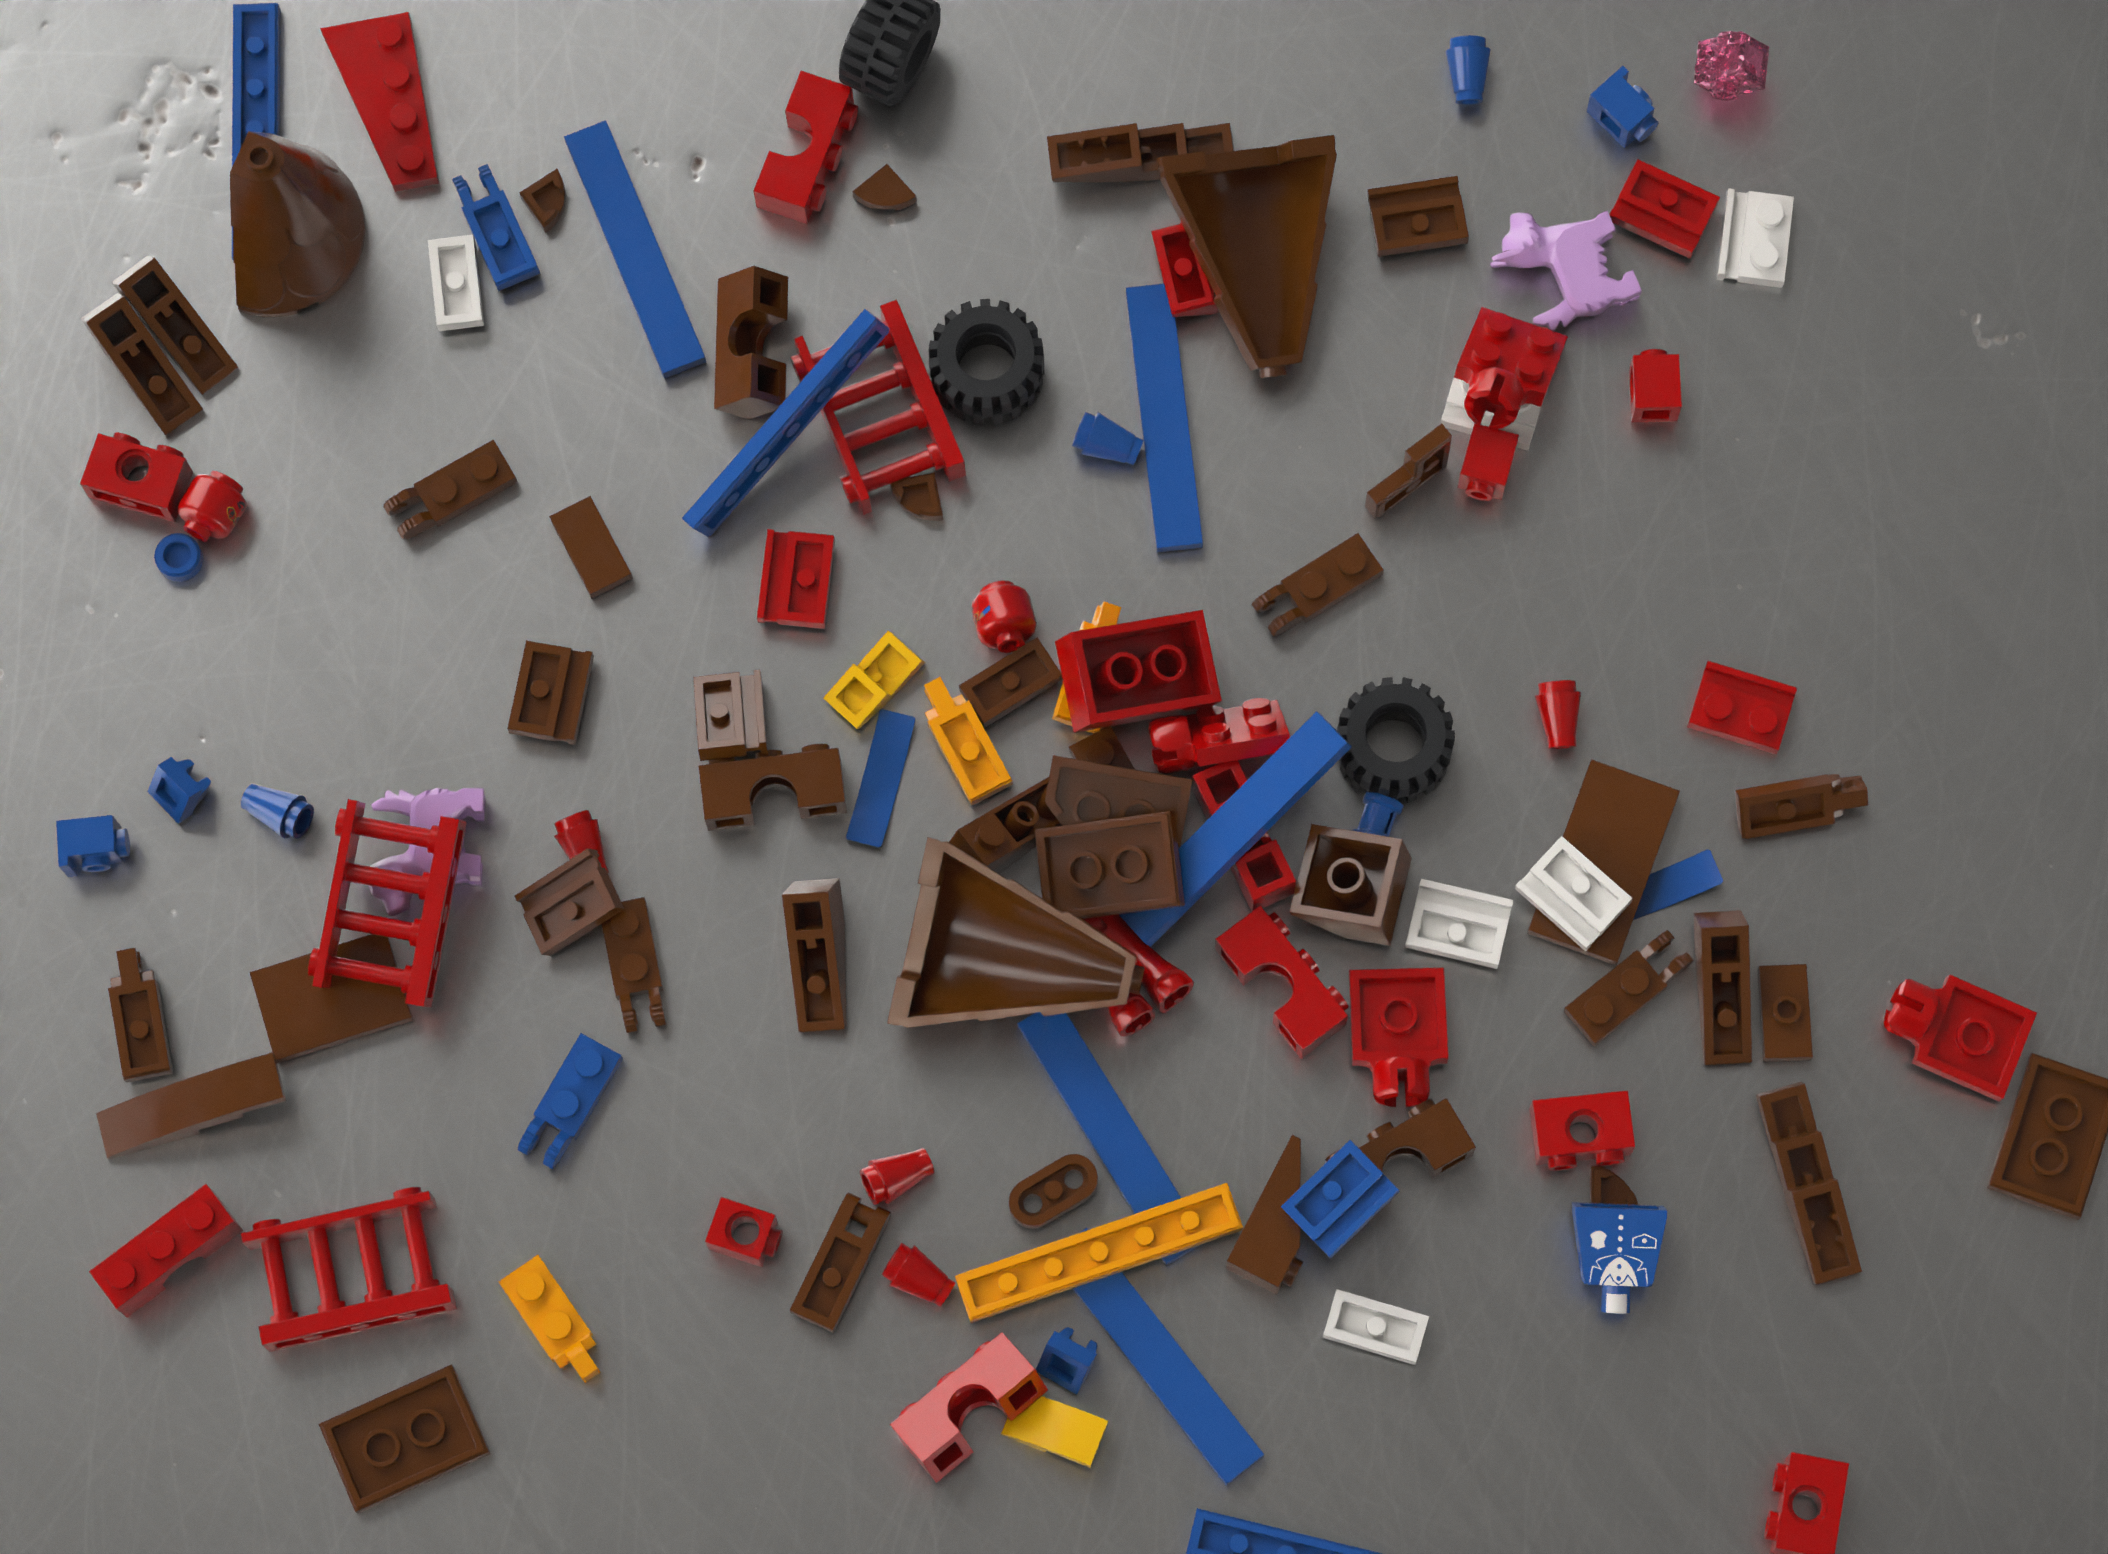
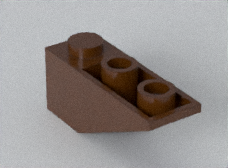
[949,777,1062,874]

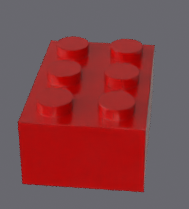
[1055,610,1222,733]

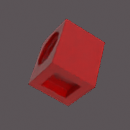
[1629,349,1682,422]
[1457,423,1519,501]
[705,1197,783,1268]

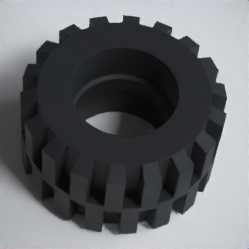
[839,0,941,106]
[928,299,1044,426]
[1337,677,1455,803]

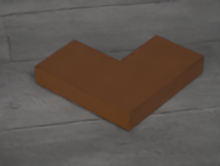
[1365,423,1452,518]

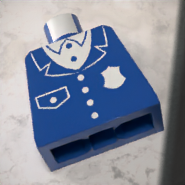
[1572,1202,1667,1314]

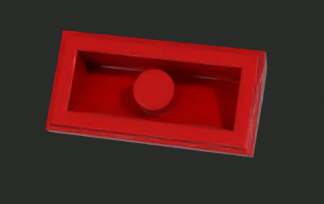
[1151,223,1219,317]

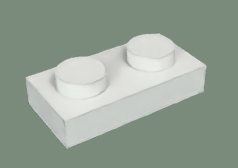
[428,234,484,332]
[1323,1289,1429,1365]

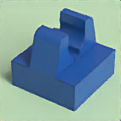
[147,757,211,824]
[1036,1327,1097,1395]

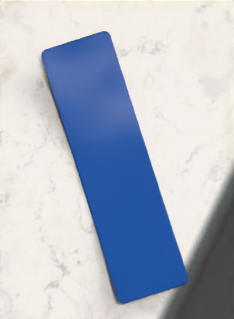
[846,709,915,847]
[1633,849,1723,920]

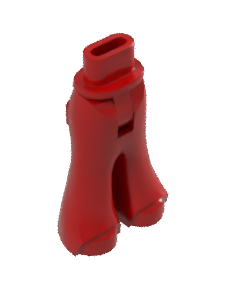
[1083,915,1194,1037]

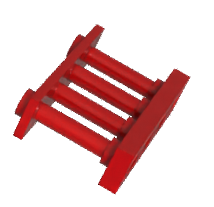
[790,299,966,515]
[308,799,467,1008]
[241,1187,457,1352]

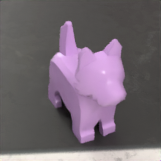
[1490,211,1642,331]
[355,788,485,916]

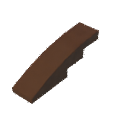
[1047,123,1234,183]
[96,1052,286,1160]
[1755,1082,1862,1285]

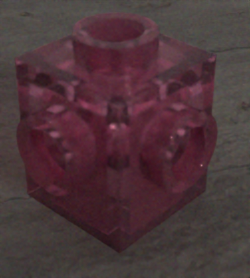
[1694,31,1769,101]

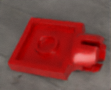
[1454,307,1568,430]
[1148,698,1290,774]
[1349,967,1448,1107]
[1884,975,2037,1102]

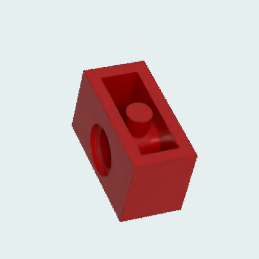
[80,432,193,522]
[1529,1090,1635,1171]
[1764,1452,1849,1554]

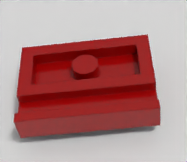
[1609,159,1720,259]
[757,529,835,629]
[1687,661,1797,755]

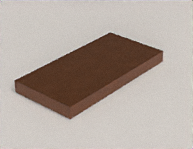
[1527,759,1680,966]

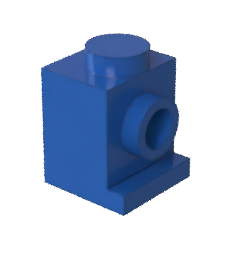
[1586,66,1659,149]
[56,815,130,877]

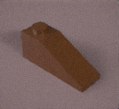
[112,255,238,395]
[80,293,203,435]
[782,878,847,1032]
[1694,910,1752,1065]
[1226,1135,1304,1295]

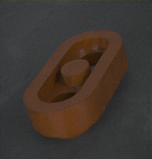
[1009,1154,1098,1229]

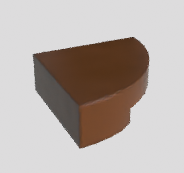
[852,164,917,210]
[519,169,566,233]
[890,472,943,521]
[1590,1166,1638,1205]

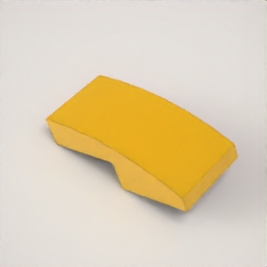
[823,631,926,730]
[1001,1396,1108,1468]

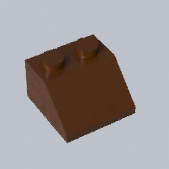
[1289,824,1412,946]

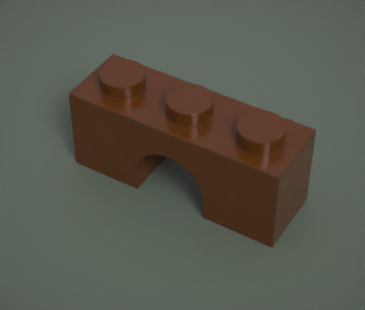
[714,266,789,419]
[698,744,847,831]
[1325,1098,1476,1204]

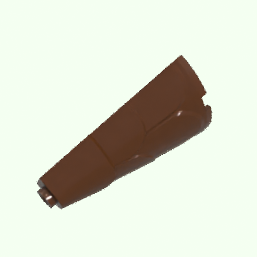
[230,131,366,317]
[1157,135,1337,378]
[887,837,1145,1028]

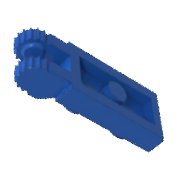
[452,164,540,292]
[517,1033,623,1169]

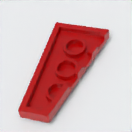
[320,12,439,192]

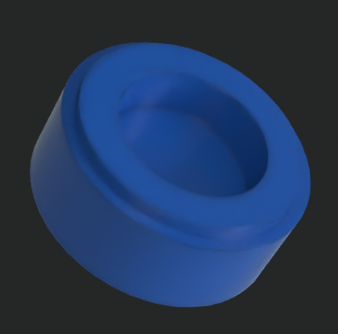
[154,533,203,582]

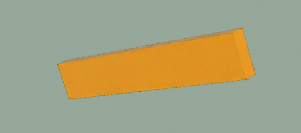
[955,1183,1243,1323]

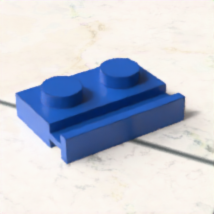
[1281,1140,1400,1259]

